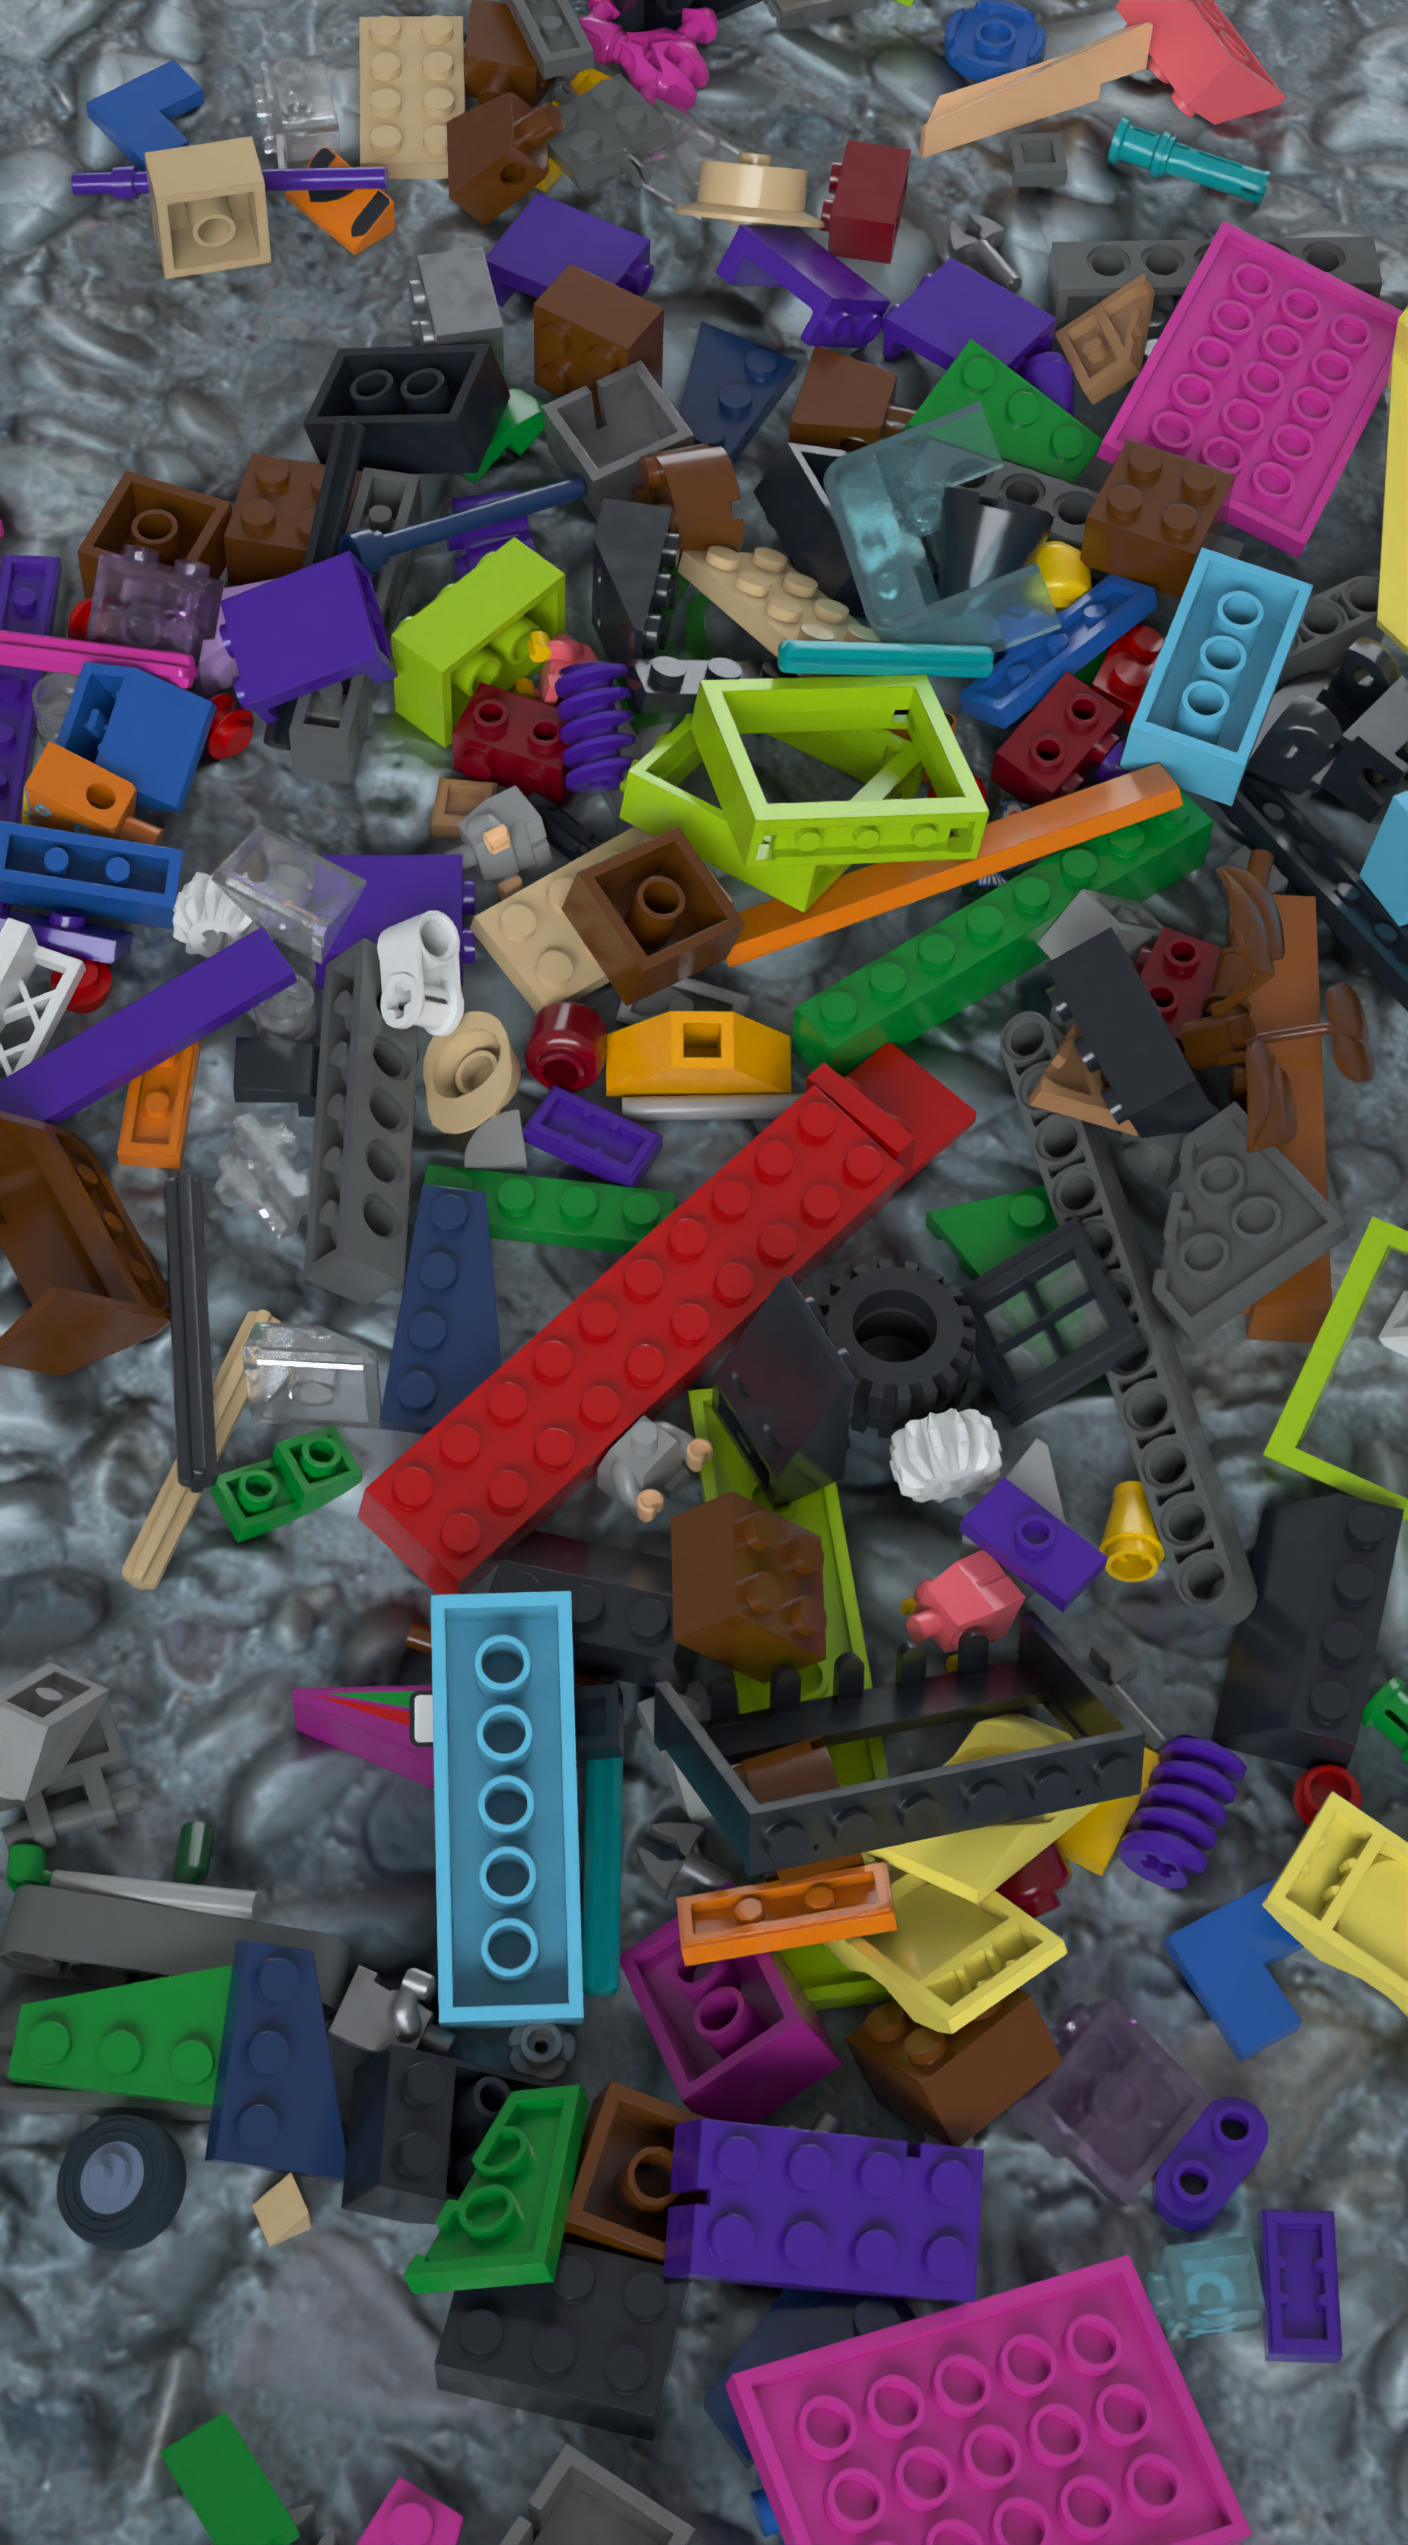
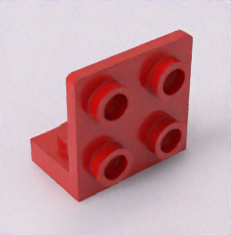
[806,1043,976,1192]

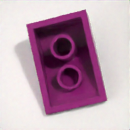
[620,1878,842,2124]

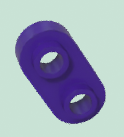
[1152,2096,1268,2230]

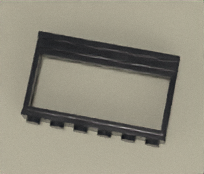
[654,1611,1146,1876]

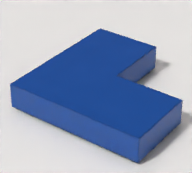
[86,60,204,172]
[1163,1876,1304,2062]

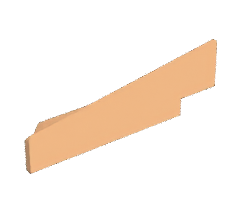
[919,22,1153,158]

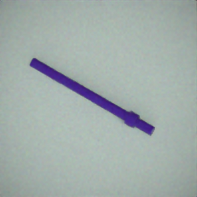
[71,166,389,200]

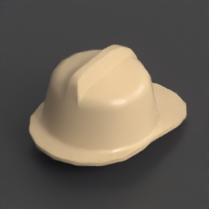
[423,1011,521,1134]

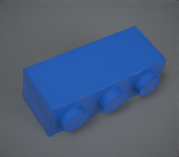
[0,821,183,929]

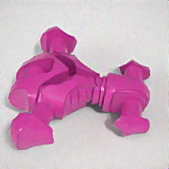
[569,0,718,114]

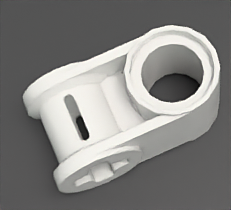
[377,910,464,1037]

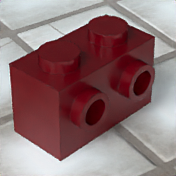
[820,140,911,264]
[990,672,1123,808]
[452,682,574,806]
[1135,926,1224,1061]

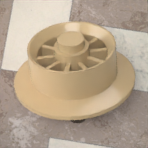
[674,152,825,230]

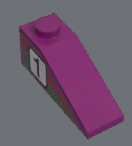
[292,1685,434,1789]

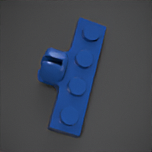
[958,574,1158,729]

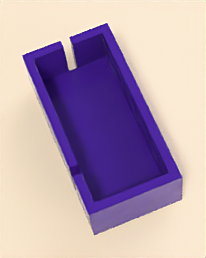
[663,2119,984,2304]

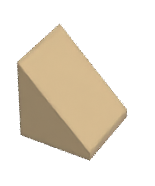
[252,2172,312,2247]

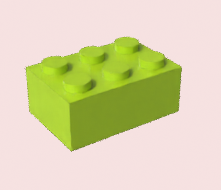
[391,537,565,748]

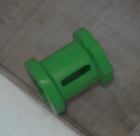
[1361,1676,1408,1766]

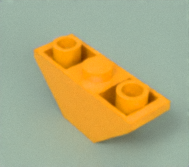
[606,1011,792,1097]

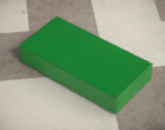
[160,2411,301,2545]

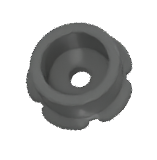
[507,2023,577,2082]

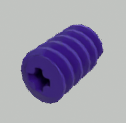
[555,661,638,793]
[1118,1735,1247,1890]

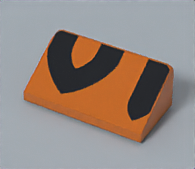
[285,146,395,255]

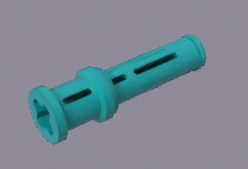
[1108,116,1271,205]

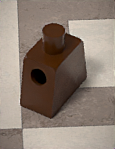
[464,0,557,108]
[446,92,565,226]
[789,346,919,464]

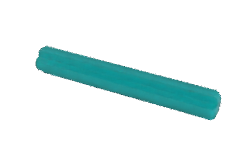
[777,640,994,678]
[582,1757,623,1997]

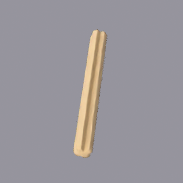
[121,1309,282,1591]

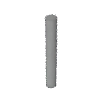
[621,1093,804,1121]
[50,1870,261,1920]

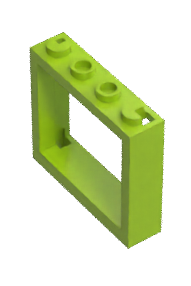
[619,661,925,913]
[690,674,989,868]
[1263,1216,1408,1523]

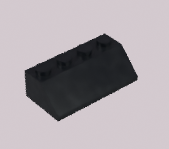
[1211,1493,1404,1770]

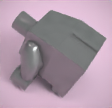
[329,1965,456,2057]

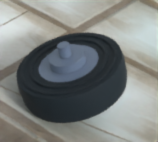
[57,2115,187,2251]

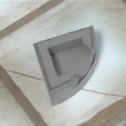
[464,1109,527,1174]

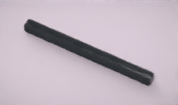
[263,420,366,751]
[164,1171,218,1493]

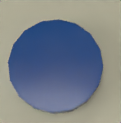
[943,0,1046,83]

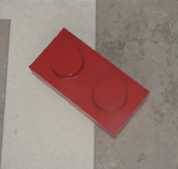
[1089,623,1166,725]

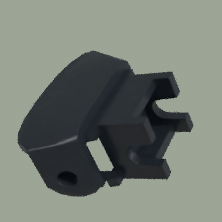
[1244,636,1408,824]

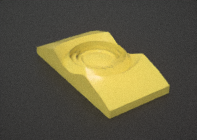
[863,1714,1101,1904]
[1262,1791,1408,2017]
[824,1853,1068,2034]

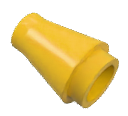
[1099,1481,1165,1582]

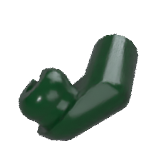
[157,1821,214,1885]

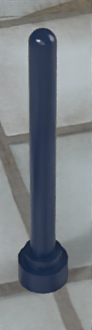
[339,477,587,575]

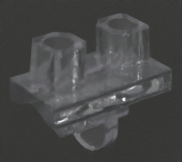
[214,1113,311,1240]

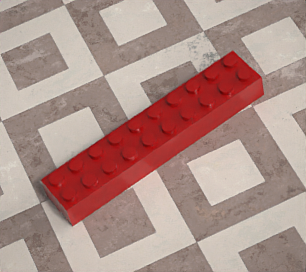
[357,1085,906,1595]

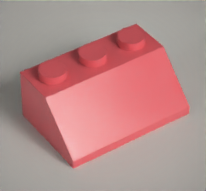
[1115,0,1286,125]

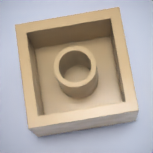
[144,136,271,279]

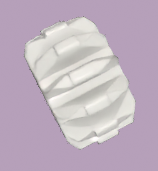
[172,868,276,959]
[889,1408,1002,1503]

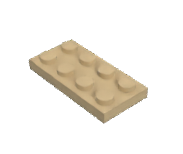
[359,15,465,179]
[677,546,883,677]
[470,826,734,1014]

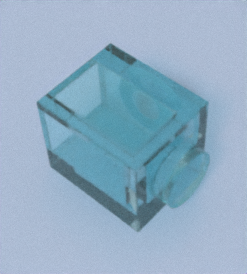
[1147,2236,1265,2340]

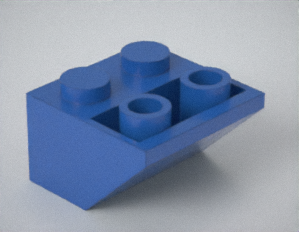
[56,662,217,813]

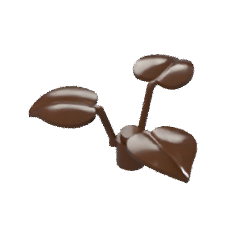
[1181,866,1375,1153]

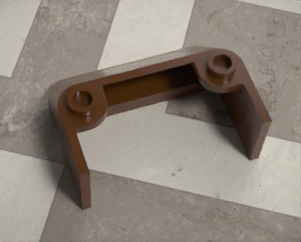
[0,1111,170,1376]

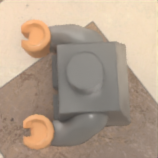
[444,785,553,900]
[597,1415,713,1524]

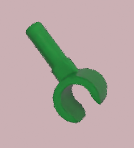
[7,1844,54,1893]

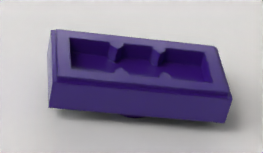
[0,909,133,964]
[523,1084,663,1188]
[959,1477,1108,1612]
[1258,2209,1343,2363]

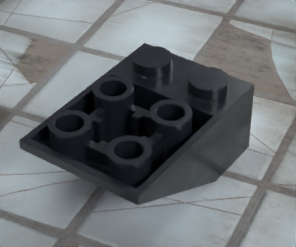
[592,498,681,714]
[712,1275,859,1510]
[341,2044,585,2225]

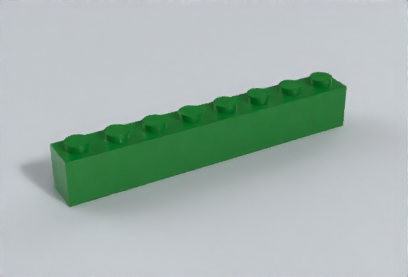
[792,783,1214,1077]

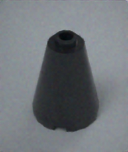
[936,487,1055,645]

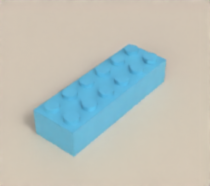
[431,1591,584,2030]

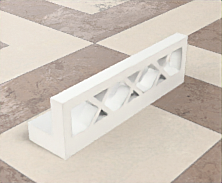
[0,918,86,1077]

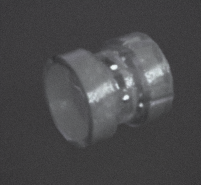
[32,672,79,747]
[254,974,318,1045]

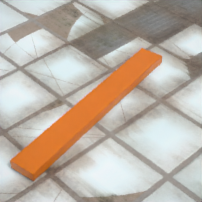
[725,762,1183,967]

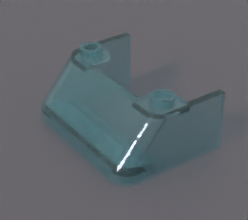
[823,401,1062,653]

